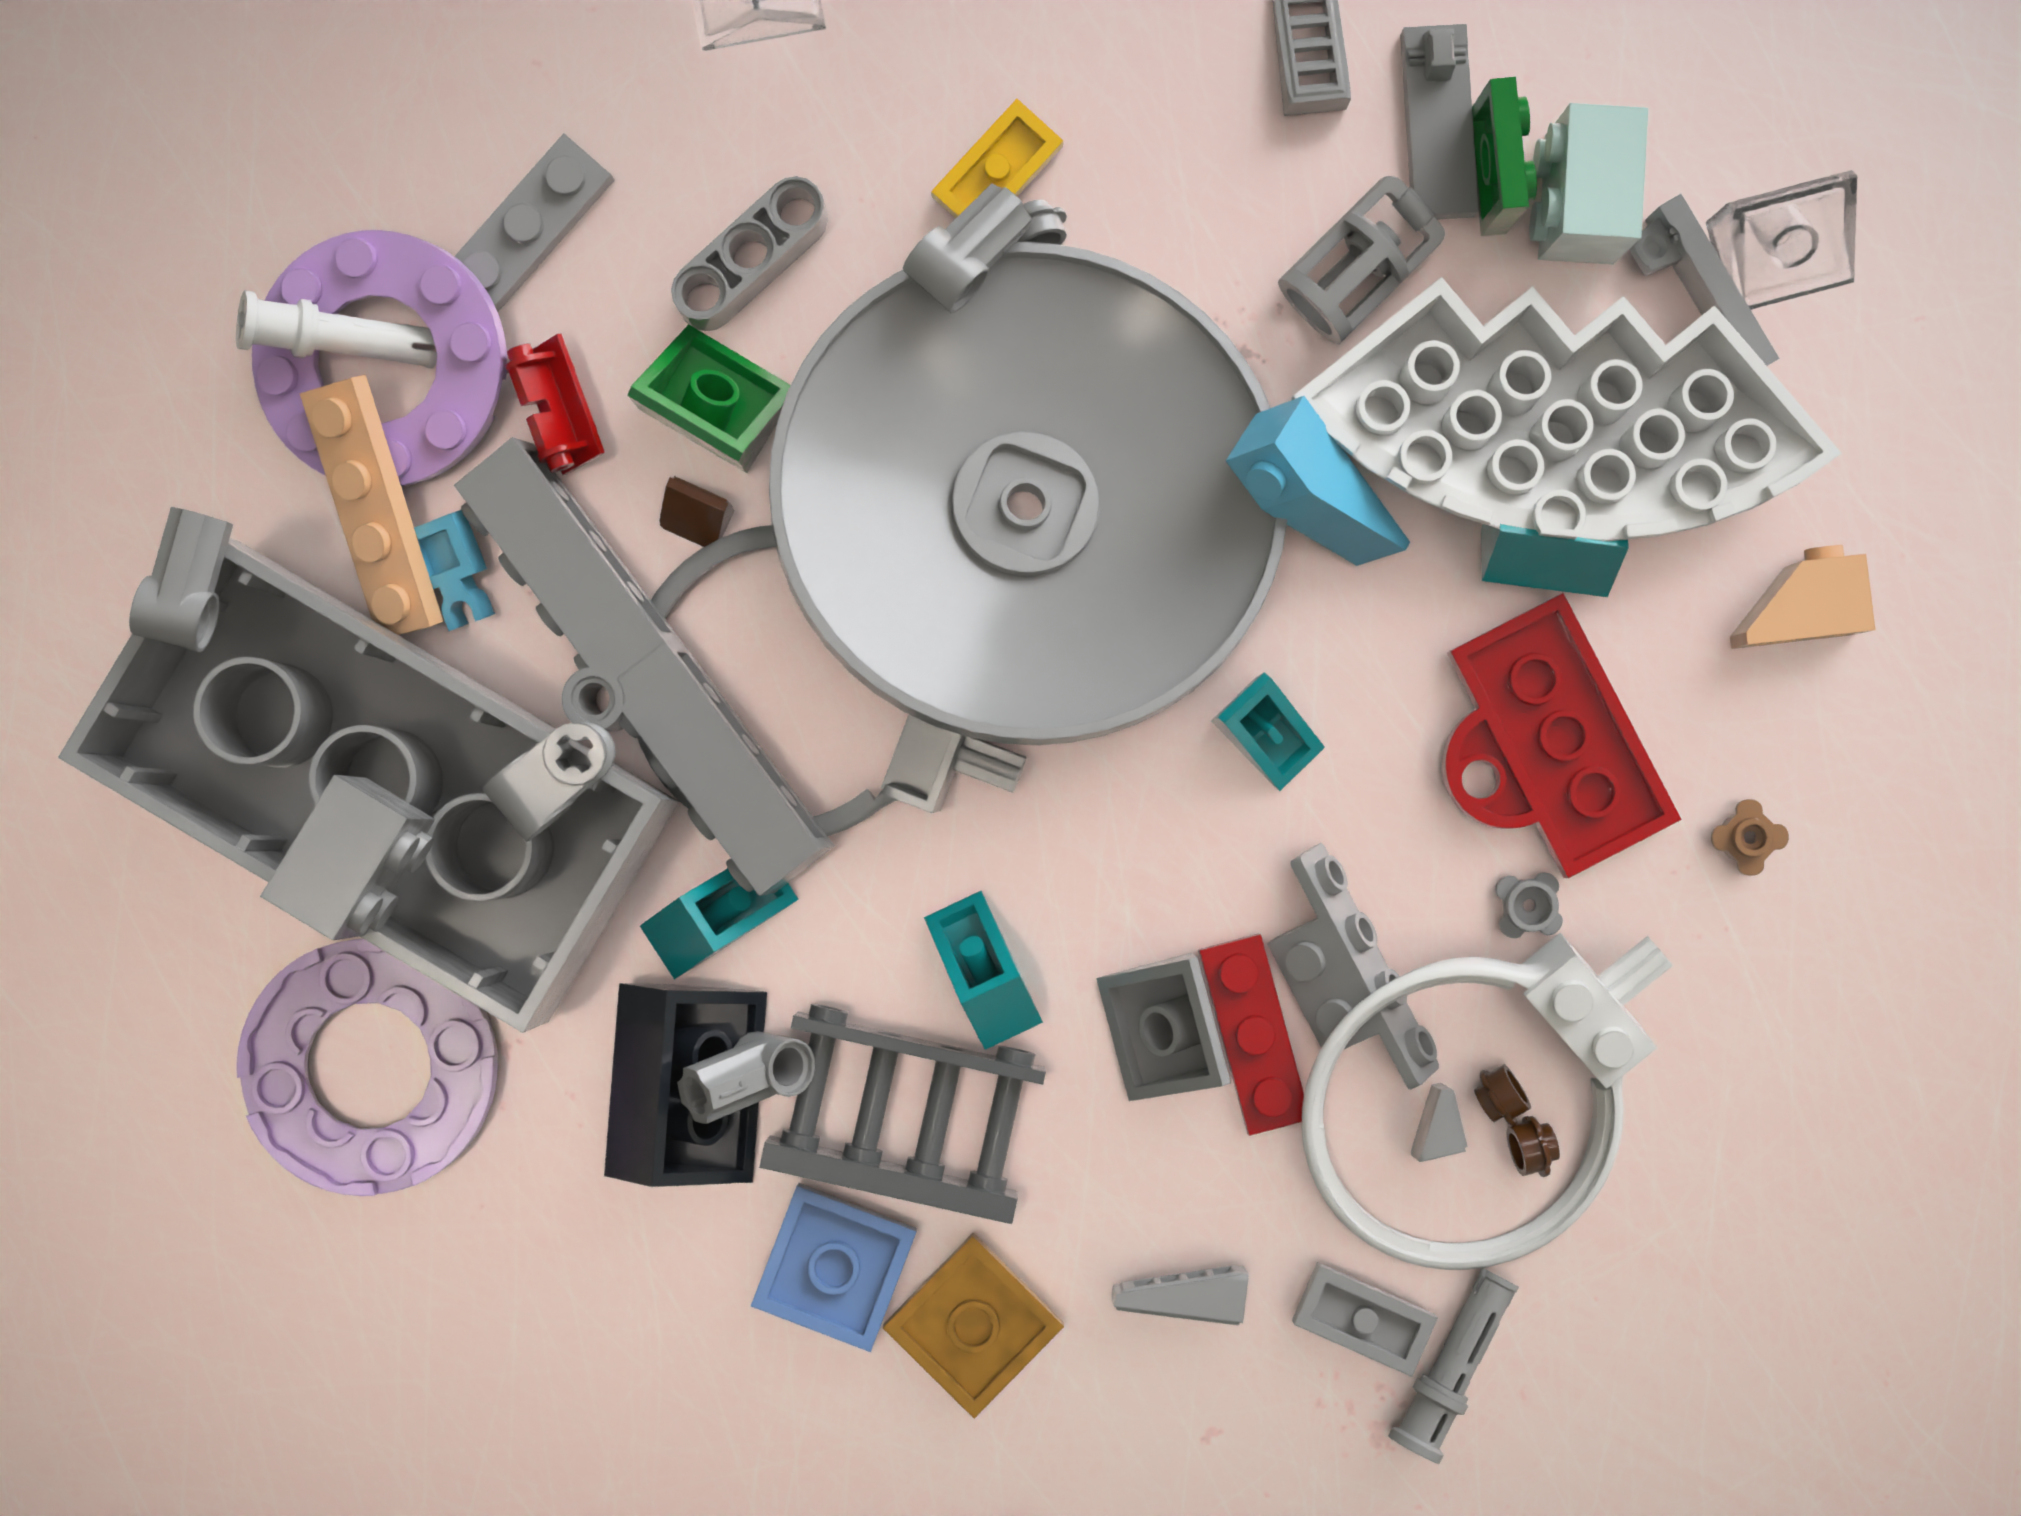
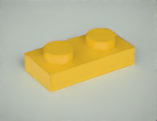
[931,98,1064,219]

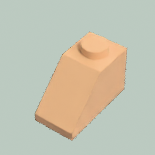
[1730,545,1876,649]

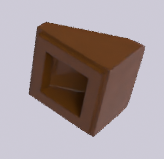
[659,476,735,547]

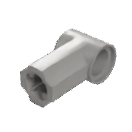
[903,183,1032,313]
[129,507,233,652]
[677,1031,815,1124]

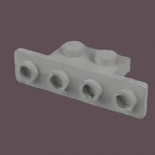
[1267,843,1439,1090]

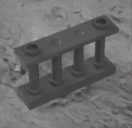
[759,1004,1046,1224]

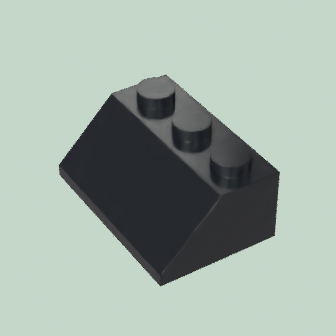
[604,983,767,1187]

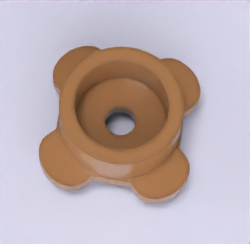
[1711,799,1789,876]

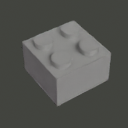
[260,775,435,940]

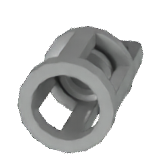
[1278,176,1445,344]

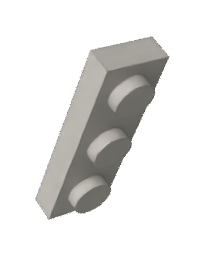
[454,133,615,312]

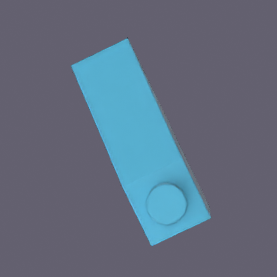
[1226,396,1410,566]

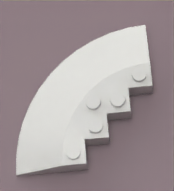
[1291,277,1842,541]

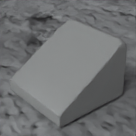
[1411,1083,1468,1162]

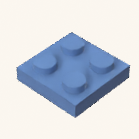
[751,1183,917,1352]

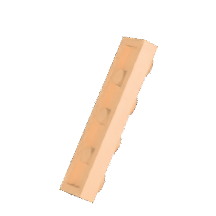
[299,375,444,635]

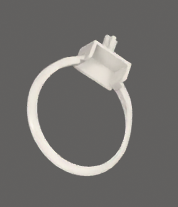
[1301,933,1673,1270]

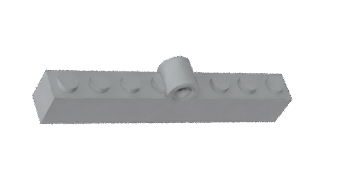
[454,437,835,896]

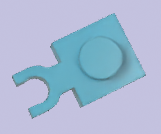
[414,510,495,631]

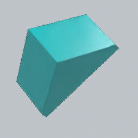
[1211,672,1325,791]

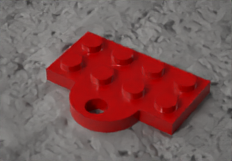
[1442,593,1682,878]

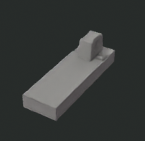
[1400,24,1479,220]
[1629,193,1780,366]

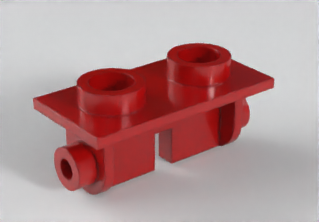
[505,333,605,475]

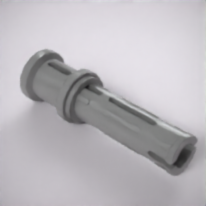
[1388,1268,1519,1464]

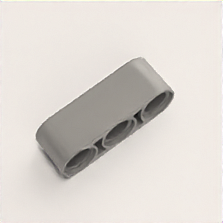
[671,176,828,331]

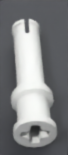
[236,290,437,369]

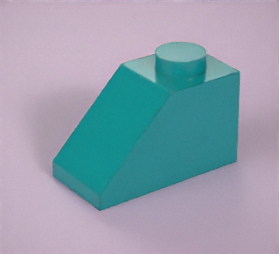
[640,868,799,980]
[924,891,1043,1050]

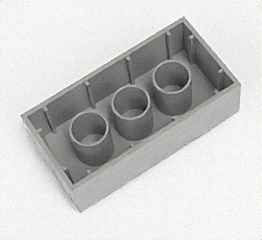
[58,538,680,1033]

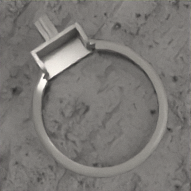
[637,525,1027,836]

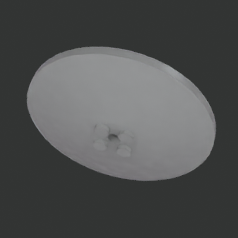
[769,242,1287,745]

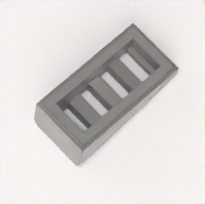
[1272,0,1351,116]
[1112,1265,1248,1325]

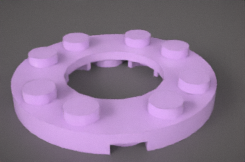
[252,230,507,487]
[237,938,498,1196]

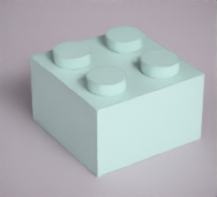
[1529,103,1649,264]

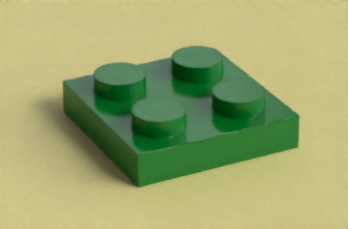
[1472,76,1537,237]

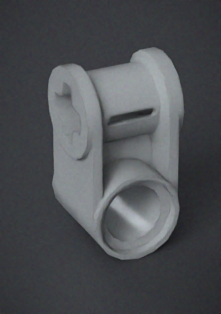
[482,722,616,842]

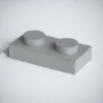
[1292,1262,1438,1377]

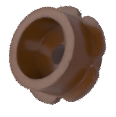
[1474,1064,1531,1126]
[1506,1116,1560,1177]

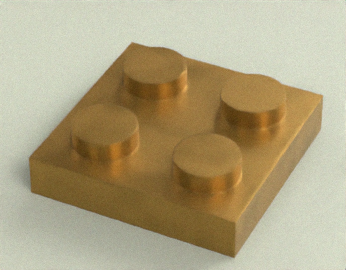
[883,1233,1064,1419]

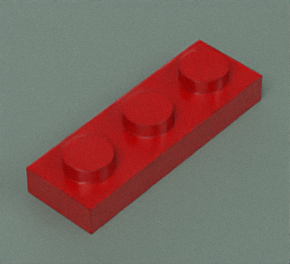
[1198,933,1304,1136]

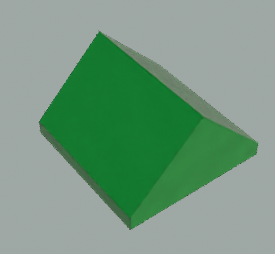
[627,324,791,473]

